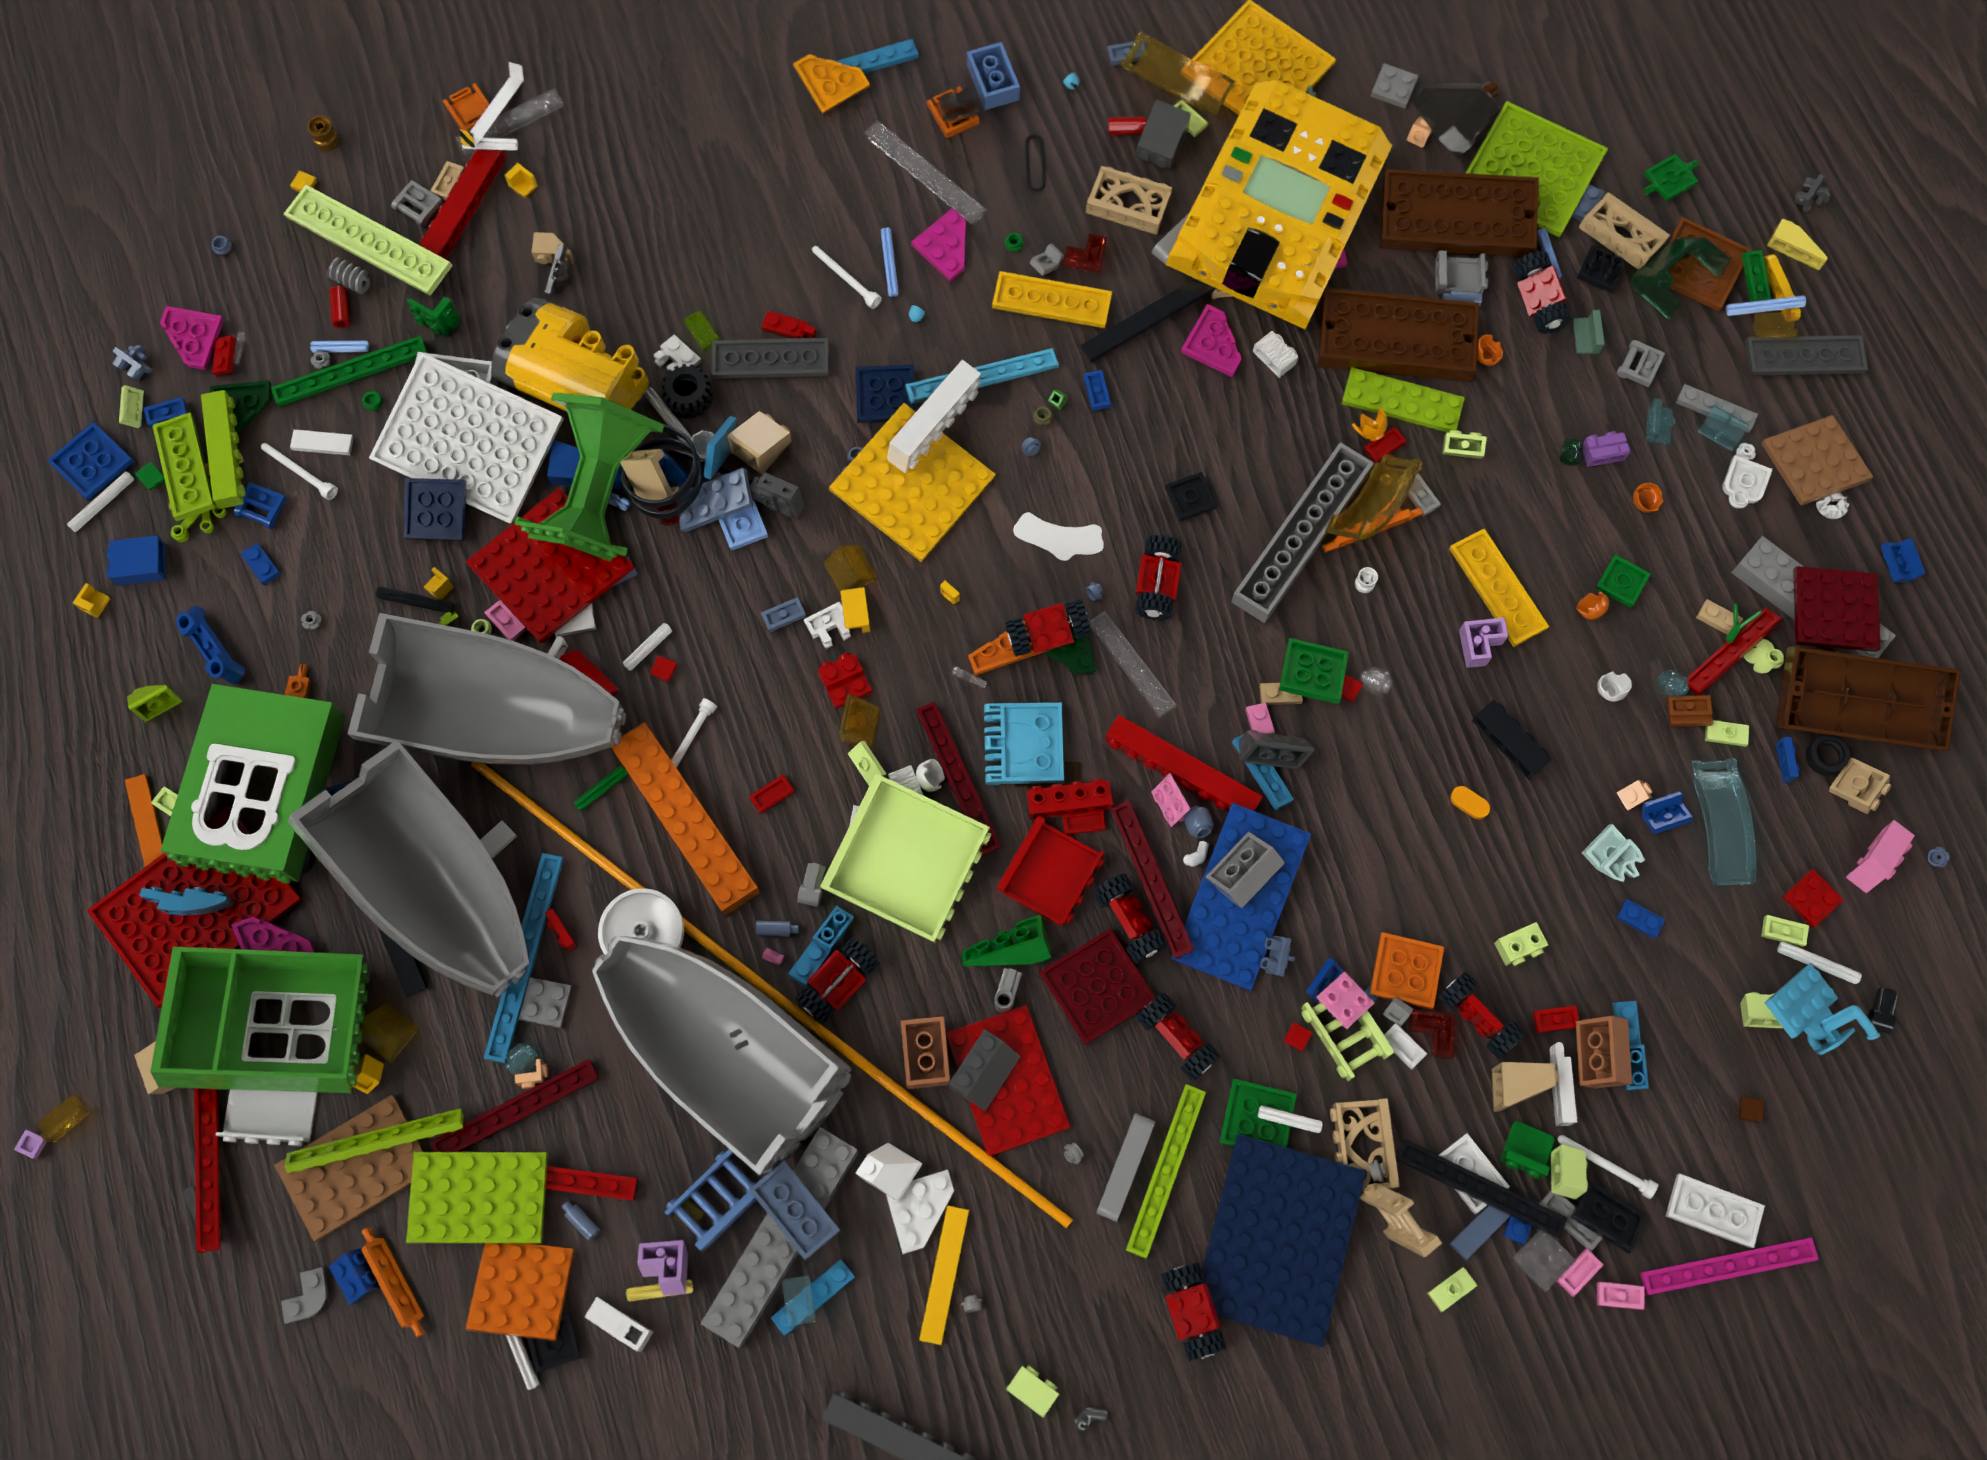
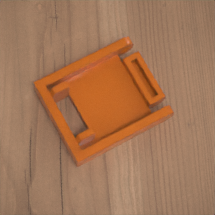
[442,83,498,132]
[926,86,980,138]

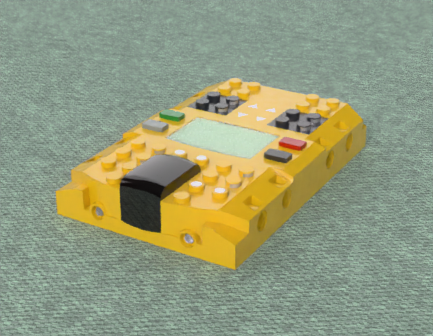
[1166,80,1392,329]

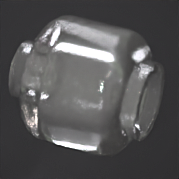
[1360,667,1393,696]

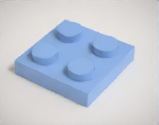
[719,500,768,551]

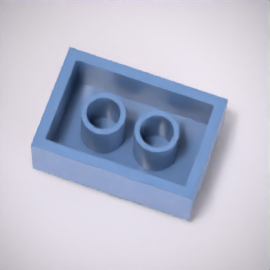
[967,42,1020,110]

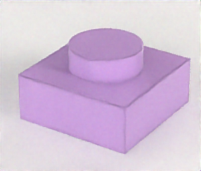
[14,1130,48,1160]

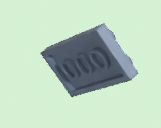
[676,468,754,532]
[749,1161,840,1261]

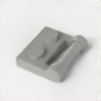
[391,180,443,227]
[1617,340,1665,387]

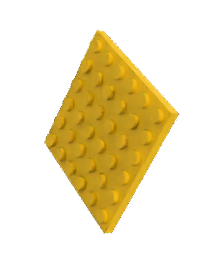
[1181,0,1336,115]
[829,403,996,562]

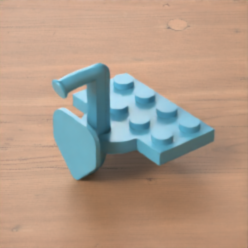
[1764,963,1880,1055]

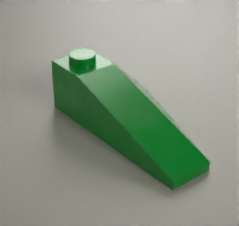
[962,914,1051,966]

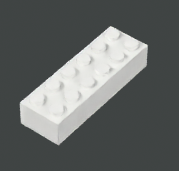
[887,360,981,474]

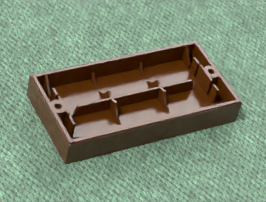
[1379,169,1539,257]
[1317,288,1479,382]
[1775,647,1961,751]

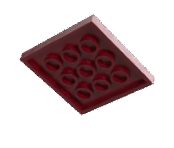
[1794,566,1881,652]
[1039,928,1156,1046]

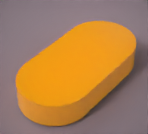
[1450,786,1490,820]

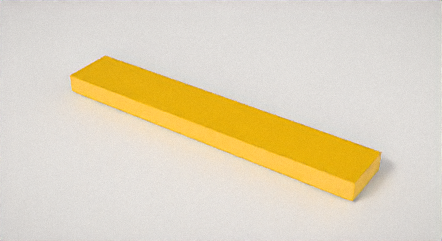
[919,1206,969,1345]

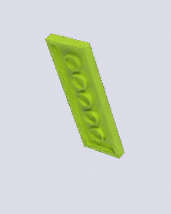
[1341,367,1465,433]
[152,412,216,521]

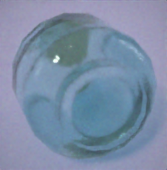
[1656,670,1689,698]
[505,1043,539,1075]

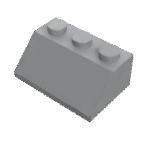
[1206,832,1285,909]

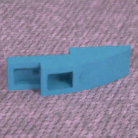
[139,886,234,916]
[788,906,854,988]
[1612,1001,1649,1090]

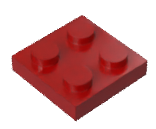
[1782,869,1844,928]

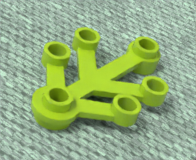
[169,480,227,543]

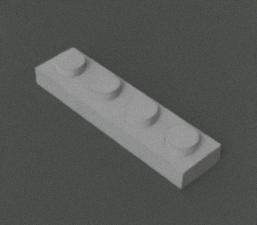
[1676,384,1758,433]

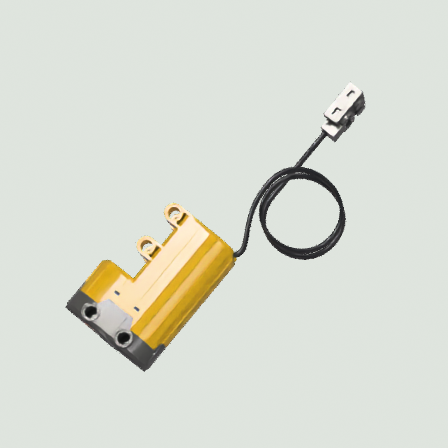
[491,297,806,519]

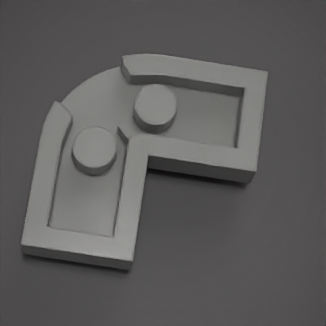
[281,1267,328,1324]

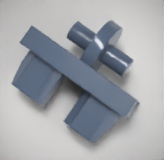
[113,345,153,380]
[1260,935,1295,977]

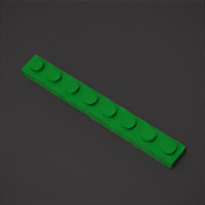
[271,335,427,407]

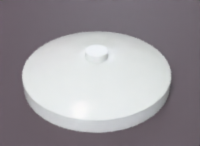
[598,888,684,955]

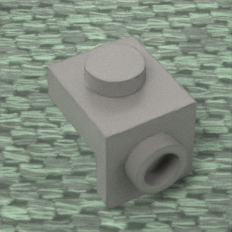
[1030,243,1063,276]

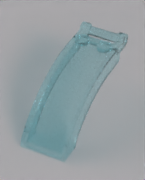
[1692,758,1756,886]

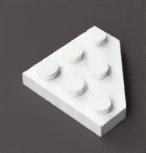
[886,1170,954,1254]

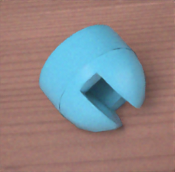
[1063,73,1079,90]
[909,305,925,322]

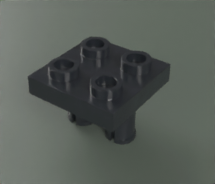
[1577,245,1627,293]

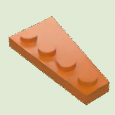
[968,621,1046,676]

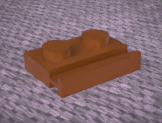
[1667,695,1713,727]

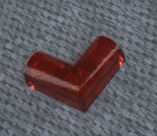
[1063,233,1108,273]
[1409,1010,1456,1059]

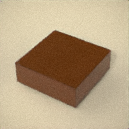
[1738,1097,1764,1123]

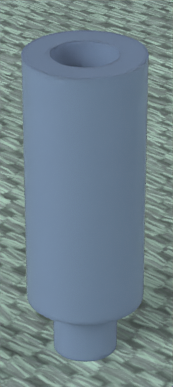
[1442,290,1482,307]
[756,921,799,937]
[562,1201,600,1241]

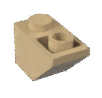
[532,232,574,264]

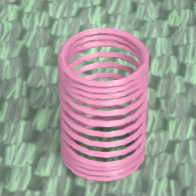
[762,947,784,967]

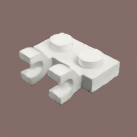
[653,335,701,371]
[804,602,851,650]

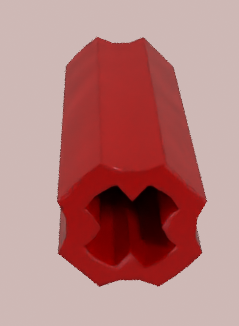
[1108,116,1146,135]
[329,286,350,328]

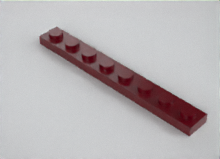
[916,701,1001,856]
[1110,800,1195,959]
[430,1059,599,1152]

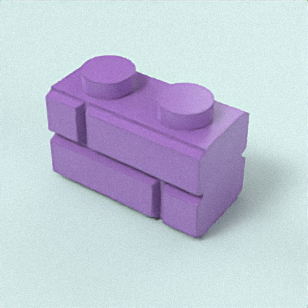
[1581,431,1630,467]

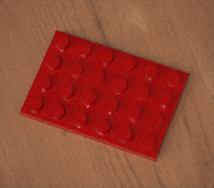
[945,1005,1070,1156]

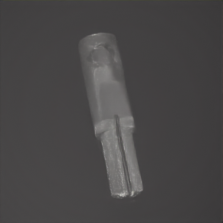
[234,332,246,366]
[951,666,987,688]

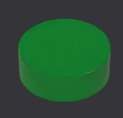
[361,391,383,412]

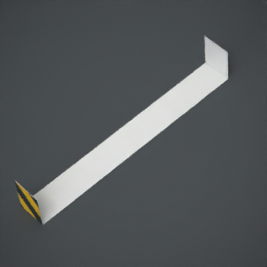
[459,62,524,148]

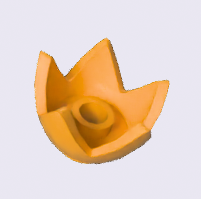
[1352,408,1387,441]

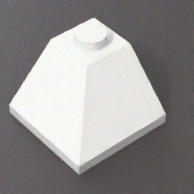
[856,1143,922,1202]

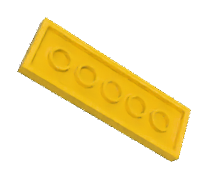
[992,271,1112,328]
[1449,528,1549,647]

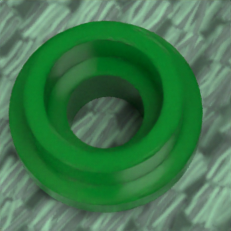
[1005,233,1024,252]

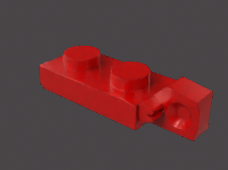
[761,310,816,339]

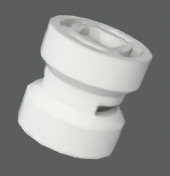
[1355,567,1378,593]

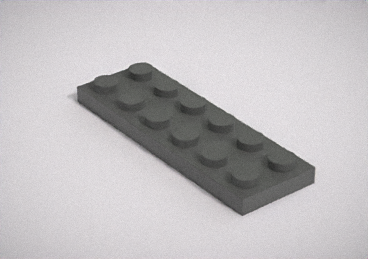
[1745,335,1868,375]
[712,338,829,379]

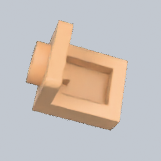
[1407,116,1436,147]
[1617,780,1653,811]
[515,1059,549,1089]

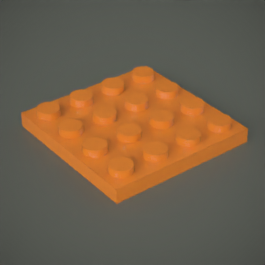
[466,1243,574,1341]

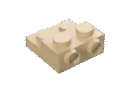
[1829,757,1891,814]

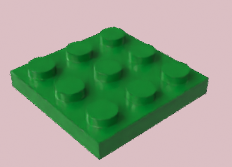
[1279,638,1349,704]
[1219,1079,1297,1148]

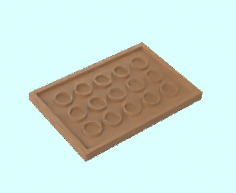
[274,1095,424,1242]

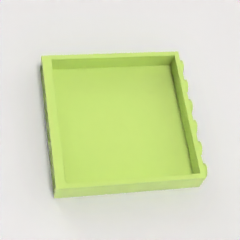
[820,774,992,943]

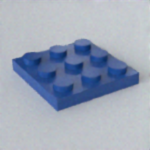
[47,422,134,501]

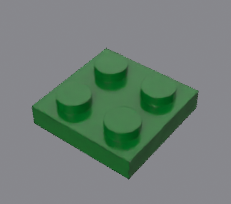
[1595,555,1651,608]

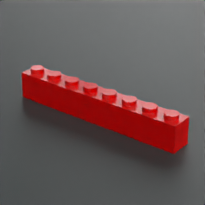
[419,149,507,259]
[1105,715,1263,812]

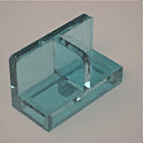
[1646,398,1676,445]
[1697,406,1749,451]
[782,1275,817,1326]

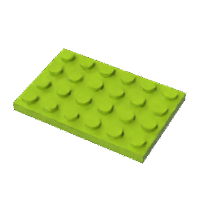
[406,1152,548,1244]

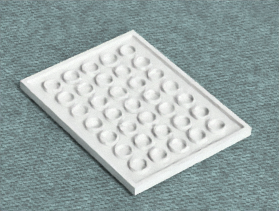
[369,352,564,525]

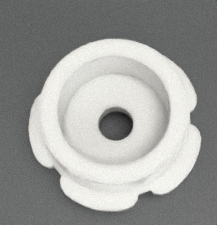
[1736,443,1756,460]

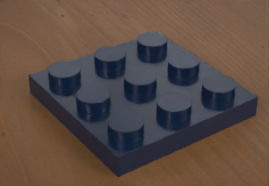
[855,364,916,423]
[403,478,466,540]

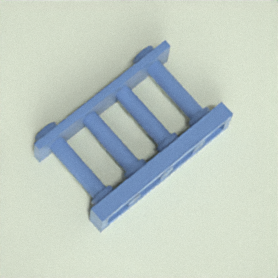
[665,1149,757,1252]

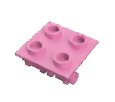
[1151,774,1190,827]
[1317,971,1374,1029]

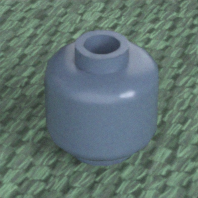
[1184,806,1214,838]

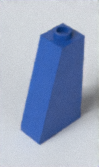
[547,440,622,490]

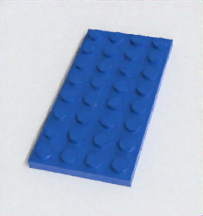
[1171,803,1311,991]

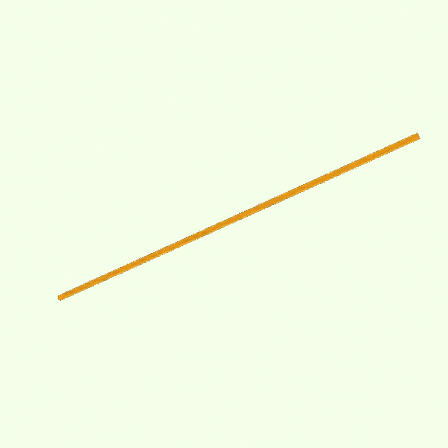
[471,762,1073,1228]

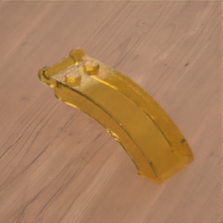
[1120,31,1235,115]
[1325,454,1423,540]

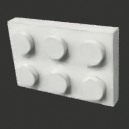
[1439,1134,1510,1214]

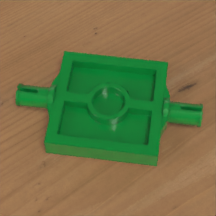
[1643,154,1699,202]

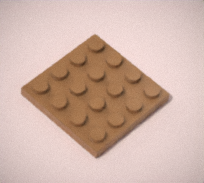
[1761,415,1873,506]

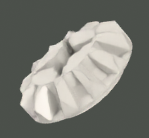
[1816,492,1849,519]

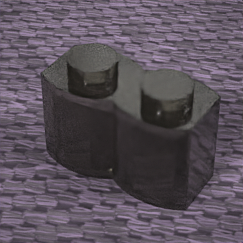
[939,89,980,121]

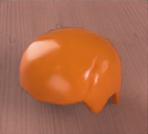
[1477,335,1503,366]
[1633,482,1663,513]
[1576,591,1609,620]

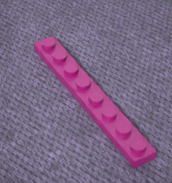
[1640,1238,1819,1295]

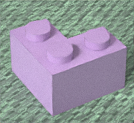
[1459,618,1508,668]
[637,1240,688,1296]

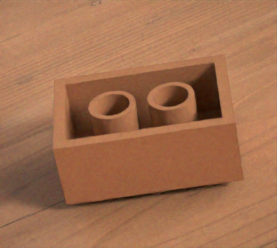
[901,1016,950,1089]
[1576,1016,1632,1089]

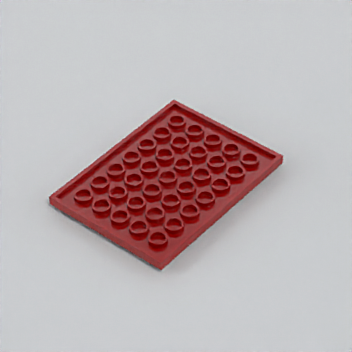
[87,805,303,1008]

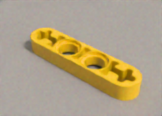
[1764,254,1801,322]

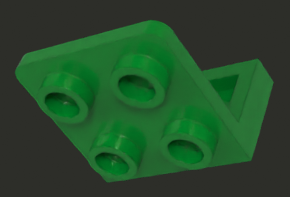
[406,297,460,337]
[1499,1121,1555,1179]

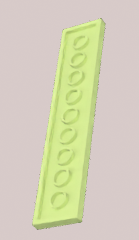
[284,185,453,296]

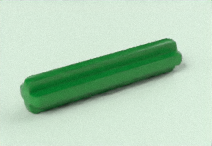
[573,766,628,811]

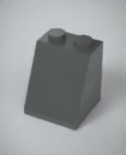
[1136,99,1191,170]

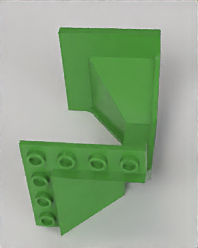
[514,392,664,562]

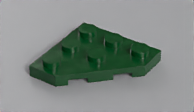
[210,380,272,434]
[1025,616,1096,676]

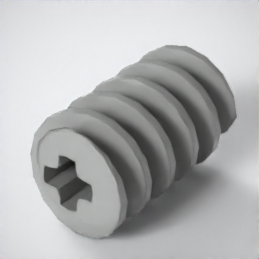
[326,257,371,294]

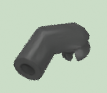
[1075,1407,1107,1430]

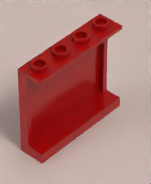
[997,816,1105,928]

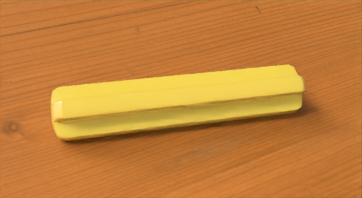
[626,1279,693,1301]

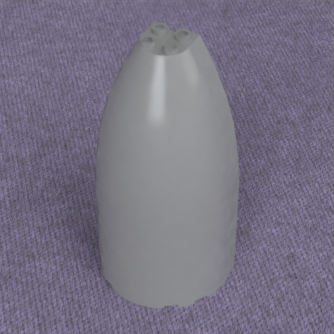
[348,613,626,765]
[288,740,529,998]
[592,936,852,1175]

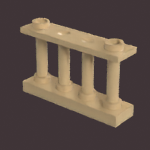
[1360,1183,1442,1258]

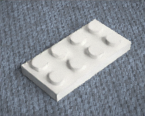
[1666,1174,1765,1248]

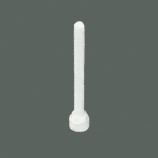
[812,246,882,309]
[261,443,338,500]
[671,698,717,768]
[1558,1135,1658,1199]

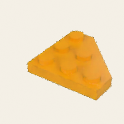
[793,54,870,114]

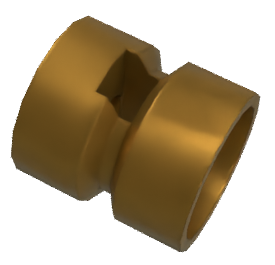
[307,115,339,151]

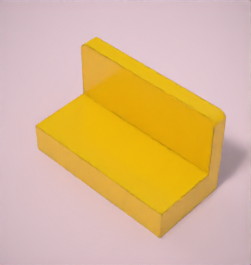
[841,588,870,633]

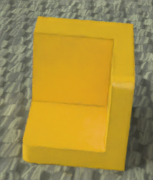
[505,163,538,198]
[424,567,454,600]
[73,583,110,618]
[353,1054,384,1094]

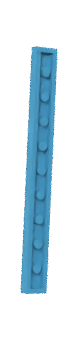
[484,853,564,1064]

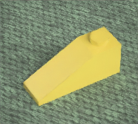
[1767,218,1828,270]

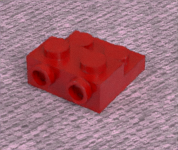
[817,652,872,710]

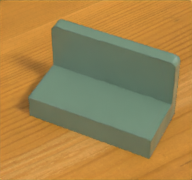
[1572,310,1605,354]

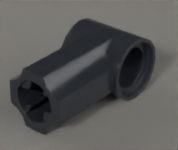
[1867,987,1898,1034]

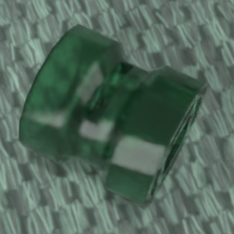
[1559,439,1584,466]

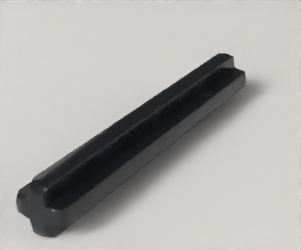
[376,587,455,613]

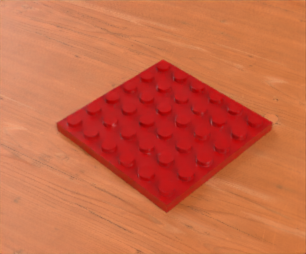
[465,488,634,644]

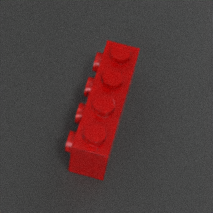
[1026,779,1113,820]

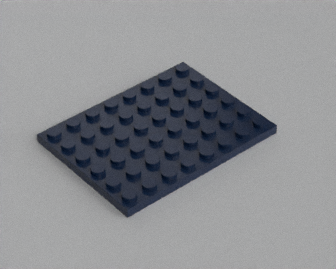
[1198,1134,1366,1347]

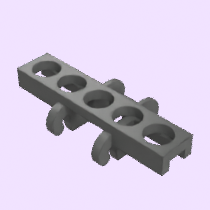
[545,244,571,294]

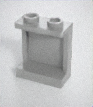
[1435,251,1488,294]

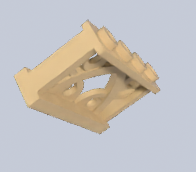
[1086,166,1172,235]
[1579,192,1670,270]
[1330,1099,1399,1192]

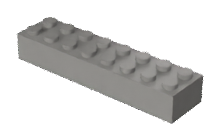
[1731,536,1896,658]

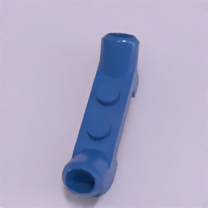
[176,606,245,685]

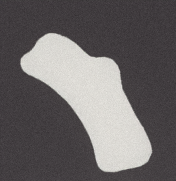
[1013,512,1104,561]

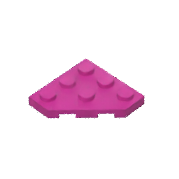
[911,208,966,282]
[1181,304,1242,377]
[160,306,224,370]
[231,916,316,953]

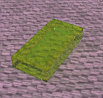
[683,310,719,351]

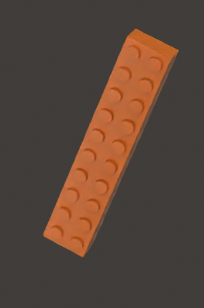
[611,722,760,917]

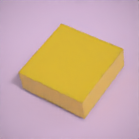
[290,171,318,192]
[940,580,960,605]

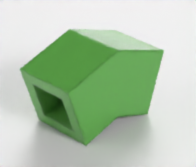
[1048,389,1068,410]

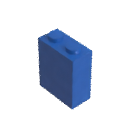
[106,535,165,586]

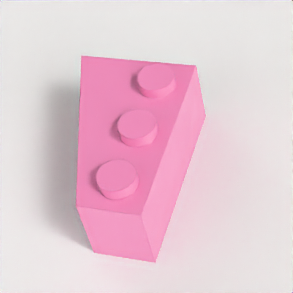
[1846,820,1915,893]

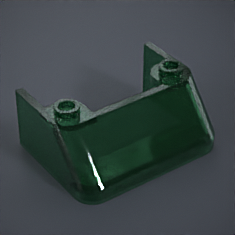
[1631,237,1731,320]

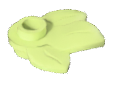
[1743,638,1784,674]

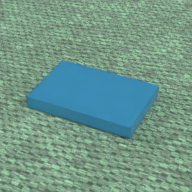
[704,416,737,480]

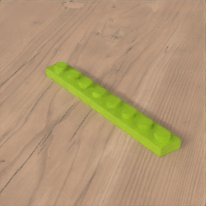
[1125,1084,1206,1259]
[284,1108,464,1174]

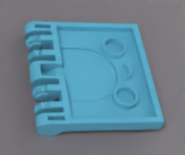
[984,703,1064,785]

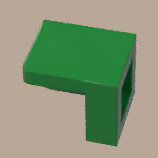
[135,461,166,491]

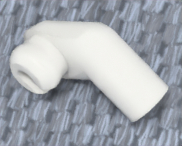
[1183,841,1209,867]

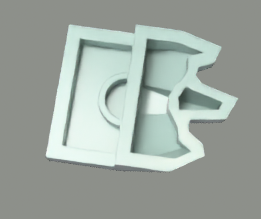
[1582,824,1645,882]

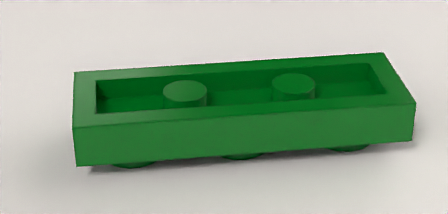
[1741,250,1771,302]

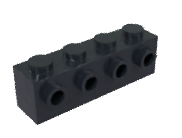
[1472,700,1552,780]

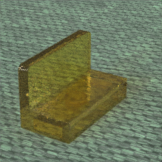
[1753,312,1798,338]
[38,1095,90,1143]

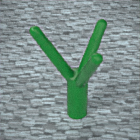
[1725,603,1762,643]

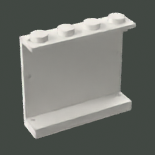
[216,1090,318,1147]

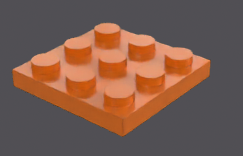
[1369,932,1444,1010]

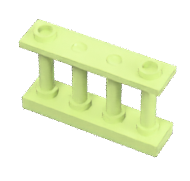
[1301,1002,1394,1081]

